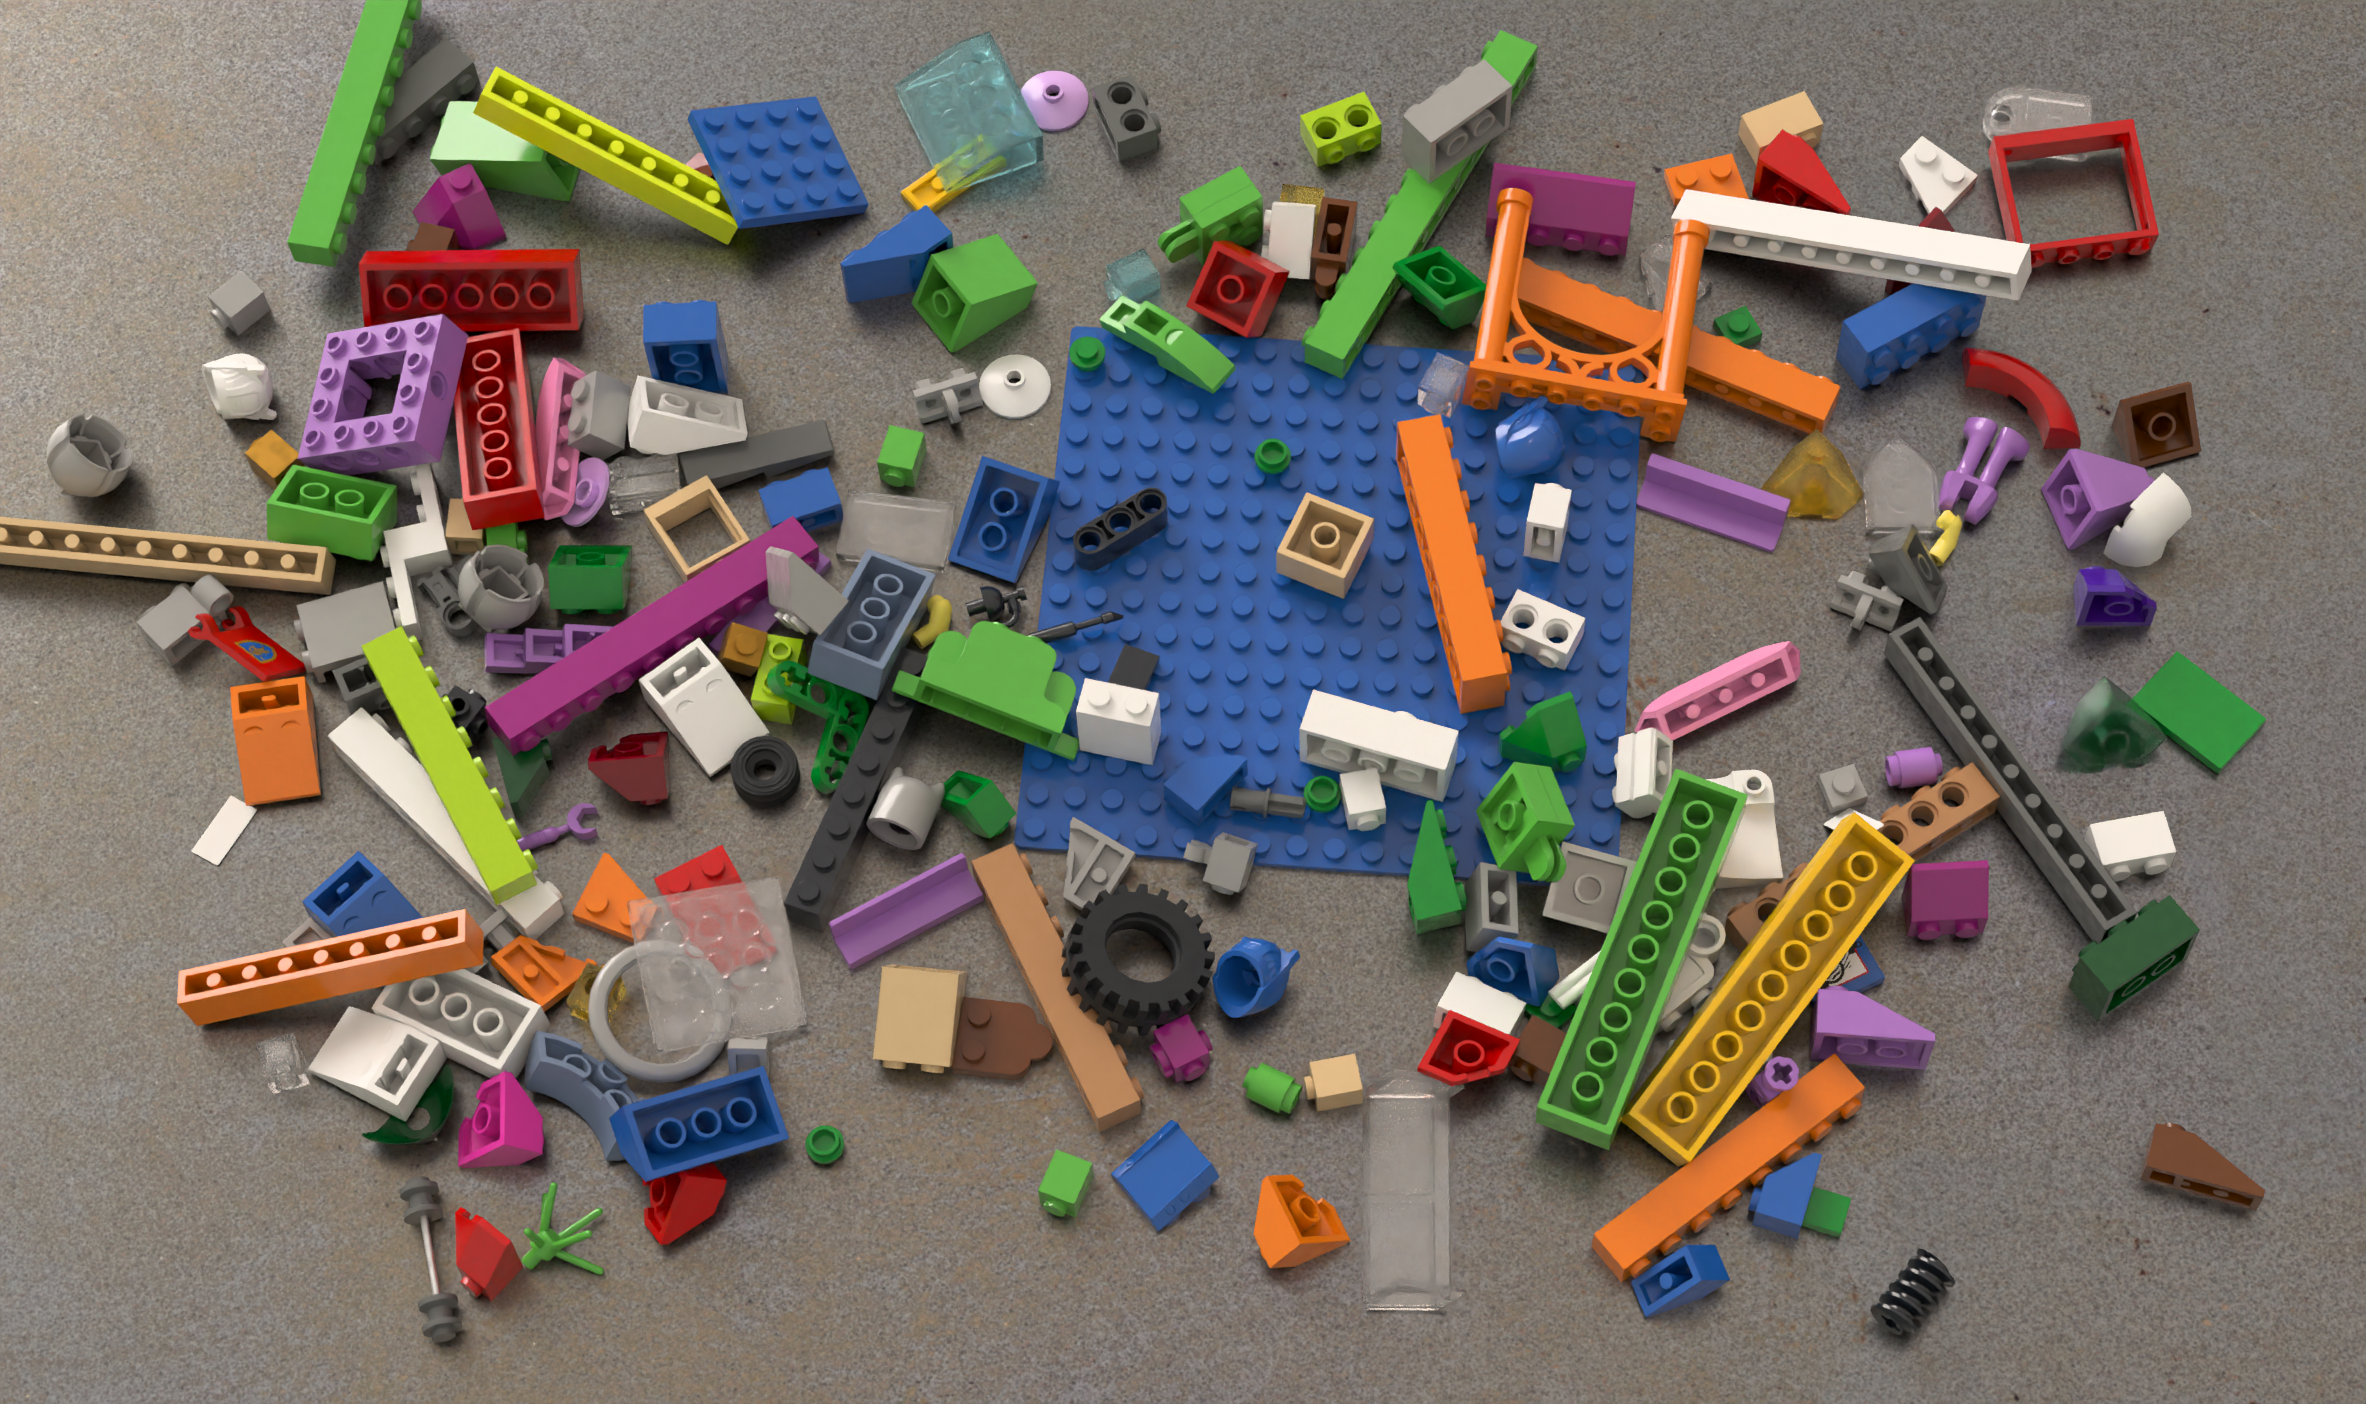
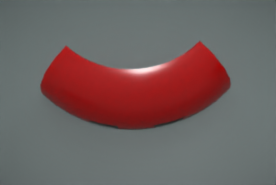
[1962,347,2081,449]

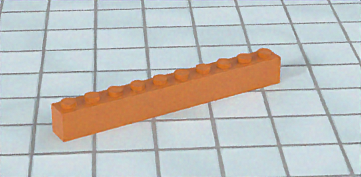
[1517,257,1841,438]

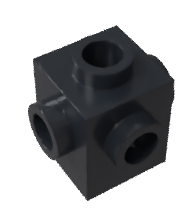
[441,685,489,750]

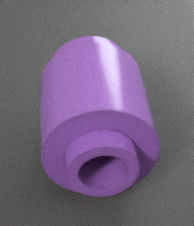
[1885,747,1943,789]

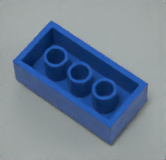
[1836,283,1987,389]

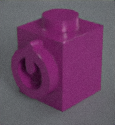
[1149,1014,1213,1083]

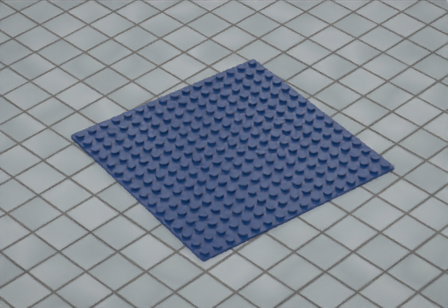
[1014,326,1643,886]

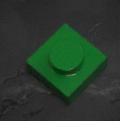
[1713,305,1763,348]
[1524,994,1577,1030]

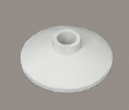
[979,354,1051,419]

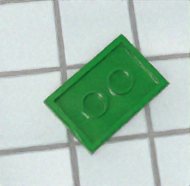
[2129,651,2266,774]

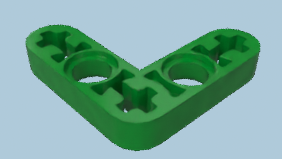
[767,660,869,794]

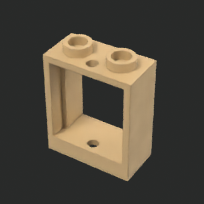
[643,475,751,583]

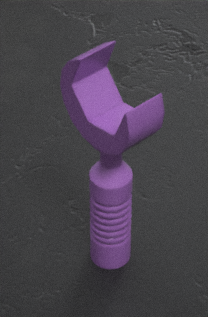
[517,803,598,852]

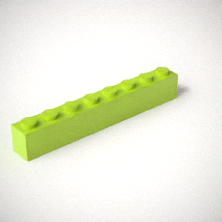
[361,626,539,905]

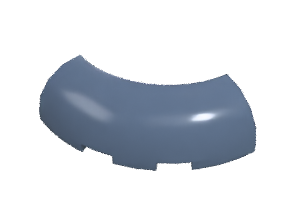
[525,1031,644,1161]

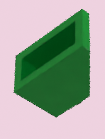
[941,770,1017,839]

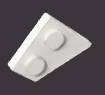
[1899,136,1978,215]

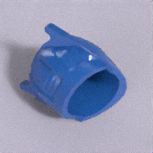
[1495,396,1566,479]
[1212,937,1300,1018]

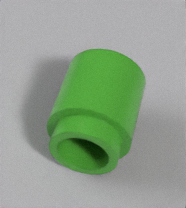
[1242,1062,1303,1114]

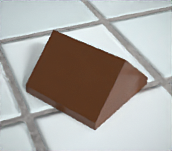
[2112,381,2201,467]

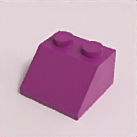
[1902,860,1989,940]

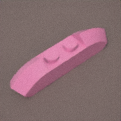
[535,358,586,520]
[1634,641,1801,740]

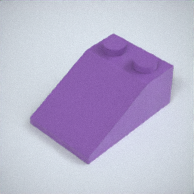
[1809,986,1935,1070]

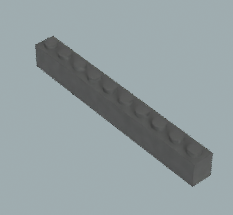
[1884,617,2137,944]

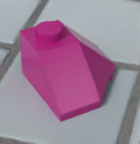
[458,1071,544,1168]

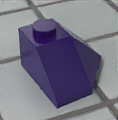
[2073,566,2157,626]

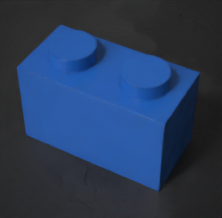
[758,467,844,532]

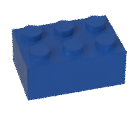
[643,300,728,394]

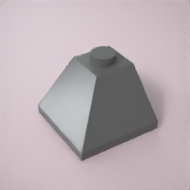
[1868,524,1948,614]

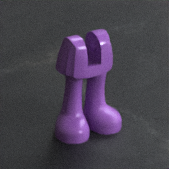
[1938,417,2030,525]

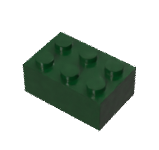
[2068,895,2200,1021]

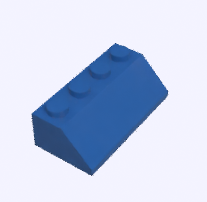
[609,1066,789,1182]

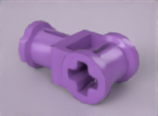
[1744,1056,1799,1109]

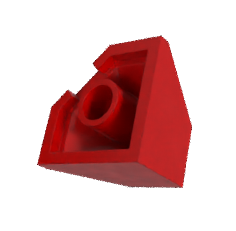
[1417,1010,1520,1086]
[642,1163,727,1245]
[455,1207,523,1302]

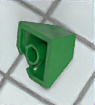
[1498,691,1587,773]

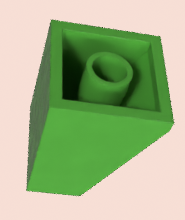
[911,234,1038,353]

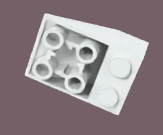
[639,638,770,777]
[308,1006,447,1122]

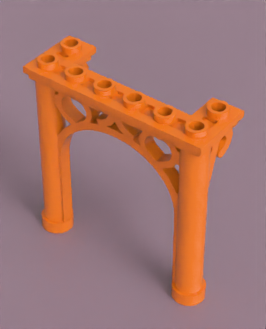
[1461,188,1710,442]

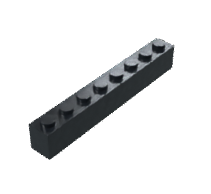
[784,647,927,933]

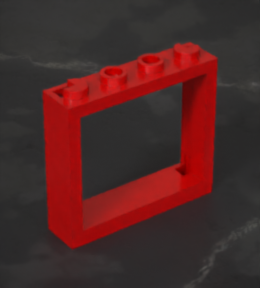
[1988,119,2159,269]

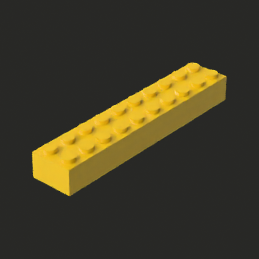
[1621,812,1915,1167]

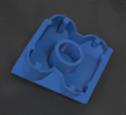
[1111,1120,1219,1232]

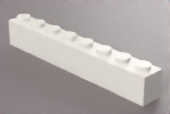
[328,707,565,940]

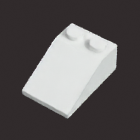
[627,375,747,455]

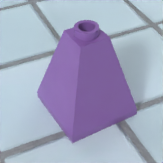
[2041,448,2155,550]

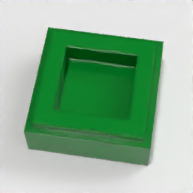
[1802,1187,1851,1238]

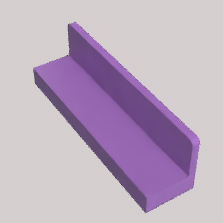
[1636,453,1791,552]
[829,853,984,971]

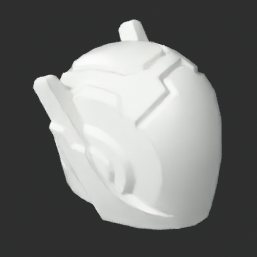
[202,354,277,420]

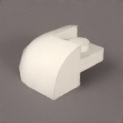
[2103,472,2192,567]

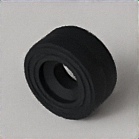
[731,736,800,808]

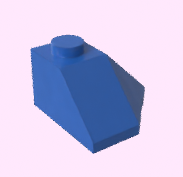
[1466,936,1560,1007]

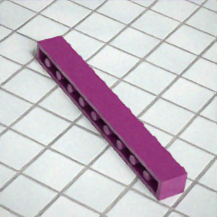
[485,516,819,755]

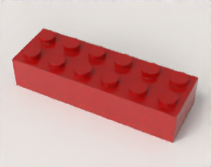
[359,249,584,331]
[454,328,545,531]

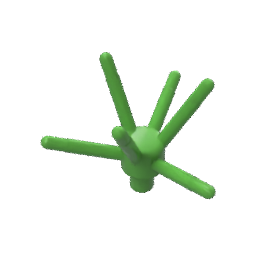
[521,1182,604,1275]

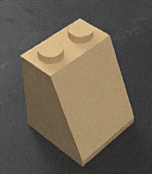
[873,964,968,1073]

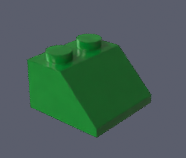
[1392,245,1486,330]
[548,545,632,614]

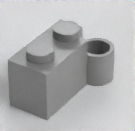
[136,574,233,667]

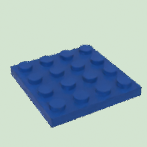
[687,96,869,229]

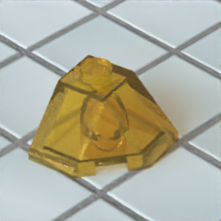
[1760,429,1864,519]

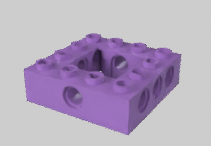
[298,314,468,476]

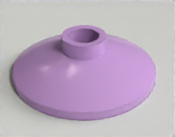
[1019,71,1089,132]
[561,457,609,527]

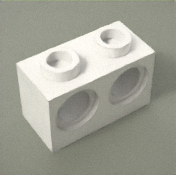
[1500,589,1585,671]

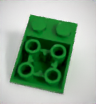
[1407,800,1467,935]

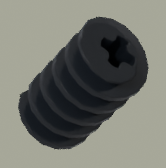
[1870,1248,1956,1335]

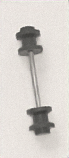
[399,1176,463,1342]

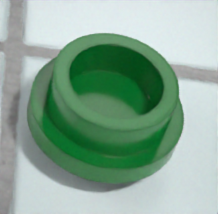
[1069,336,1105,372]
[1254,439,1291,474]
[1304,776,1341,813]
[805,1125,845,1164]

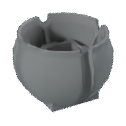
[45,413,133,497]
[458,544,544,633]

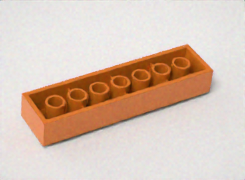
[1396,414,1512,714]

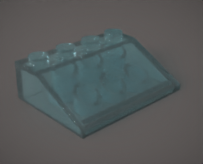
[894,31,1044,194]

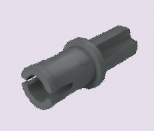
[1230,786,1306,819]

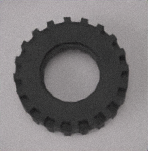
[1061,884,1215,1036]

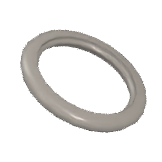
[588,941,733,1083]

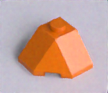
[1253,1174,1351,1268]

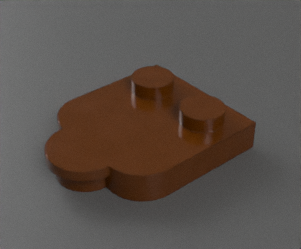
[952,997,1053,1080]

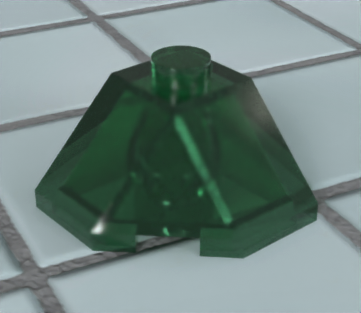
[2061,676,2168,770]

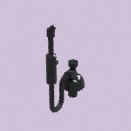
[965,586,1123,644]

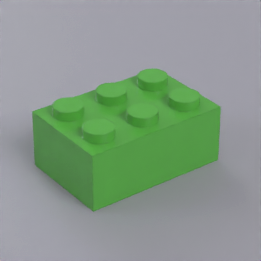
[266,465,397,561]

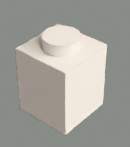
[1339,767,1386,831]

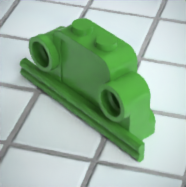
[891,621,1079,761]

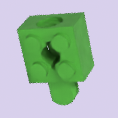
[1157,166,1263,266]
[1476,762,1575,883]

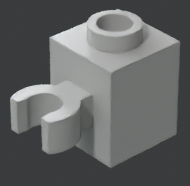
[1184,832,1258,895]

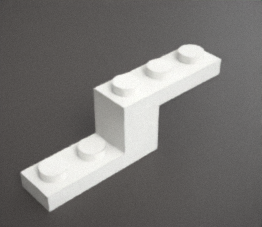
[380,463,453,641]

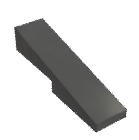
[679,419,835,489]

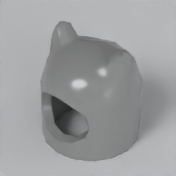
[866,767,945,850]

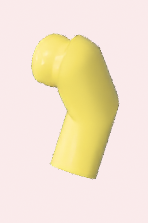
[1929,510,1962,566]
[912,595,952,649]

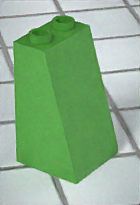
[430,101,580,201]

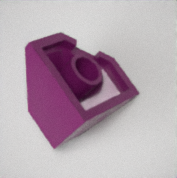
[412,163,506,250]

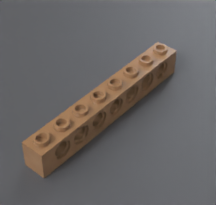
[1725,762,2000,953]

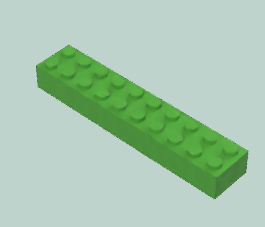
[1535,768,1748,1150]

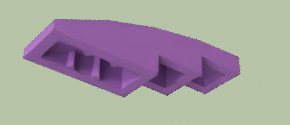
[484,624,613,673]

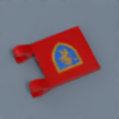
[188,606,306,682]

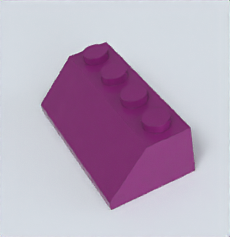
[1485,163,1636,256]

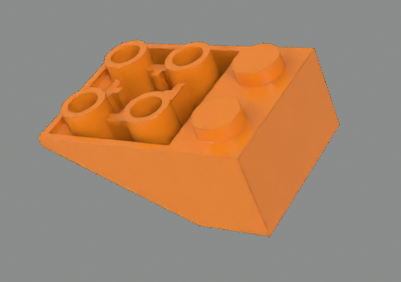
[230,676,321,806]

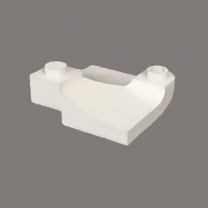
[1706,770,1783,889]

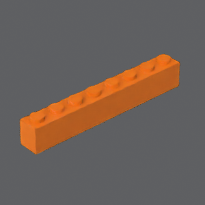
[177,909,483,1026]
[1591,1053,1865,1283]

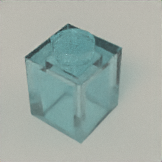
[1103,248,1161,304]

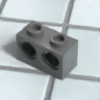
[1092,74,1161,161]

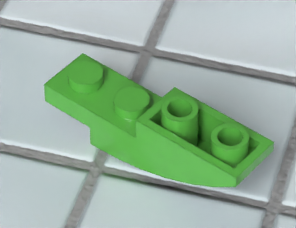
[1099,295,1236,394]

